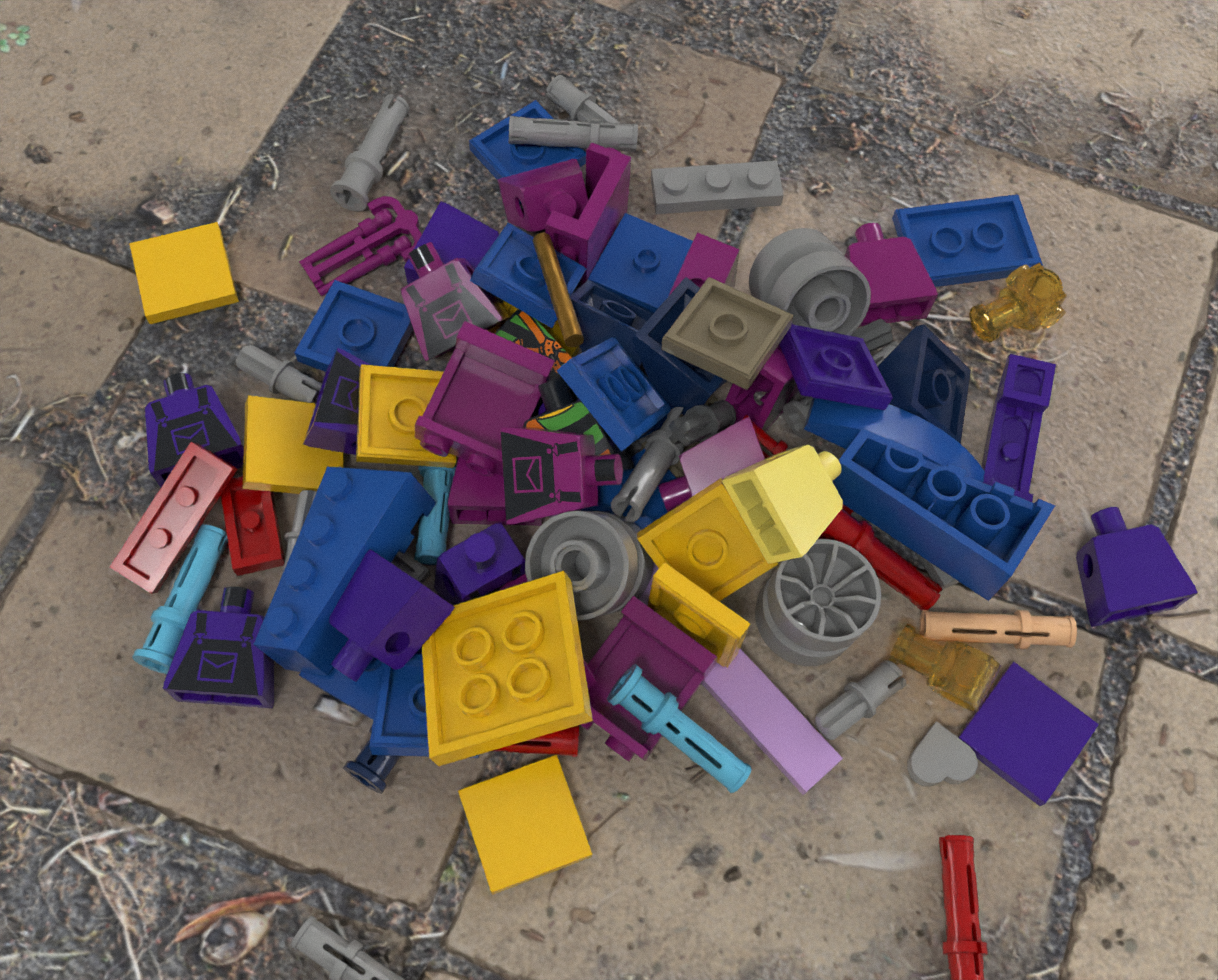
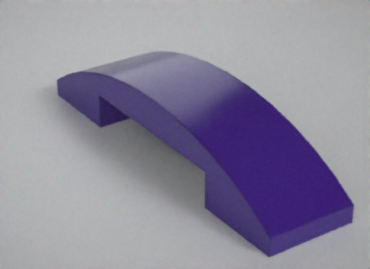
[981,354,1056,502]

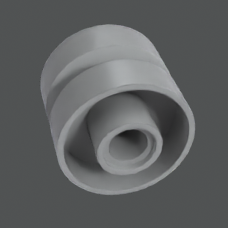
[749,228,871,336]
[525,511,653,620]
[755,539,881,666]

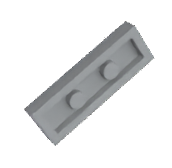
[651,161,784,214]

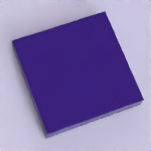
[779,324,893,410]
[958,661,1099,806]

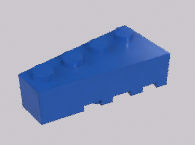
[832,428,1056,601]
[253,466,436,676]

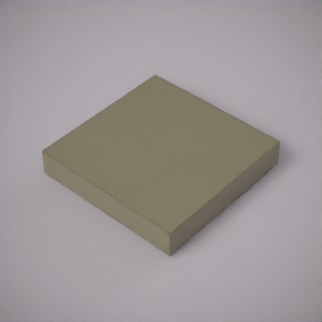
[661,277,794,390]

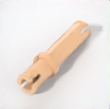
[919,610,1077,650]

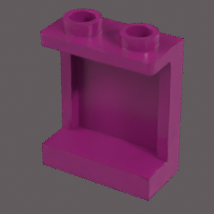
[545,143,631,287]
[415,321,555,477]
[581,596,717,762]

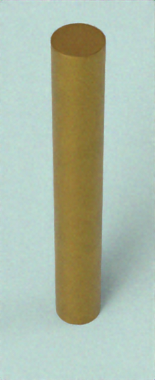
[533,233,584,348]

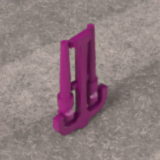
[299,196,422,296]

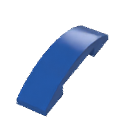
[804,398,985,483]

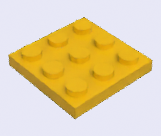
[422,571,593,766]

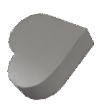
[907,721,978,787]

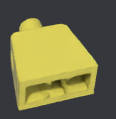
[721,444,843,564]

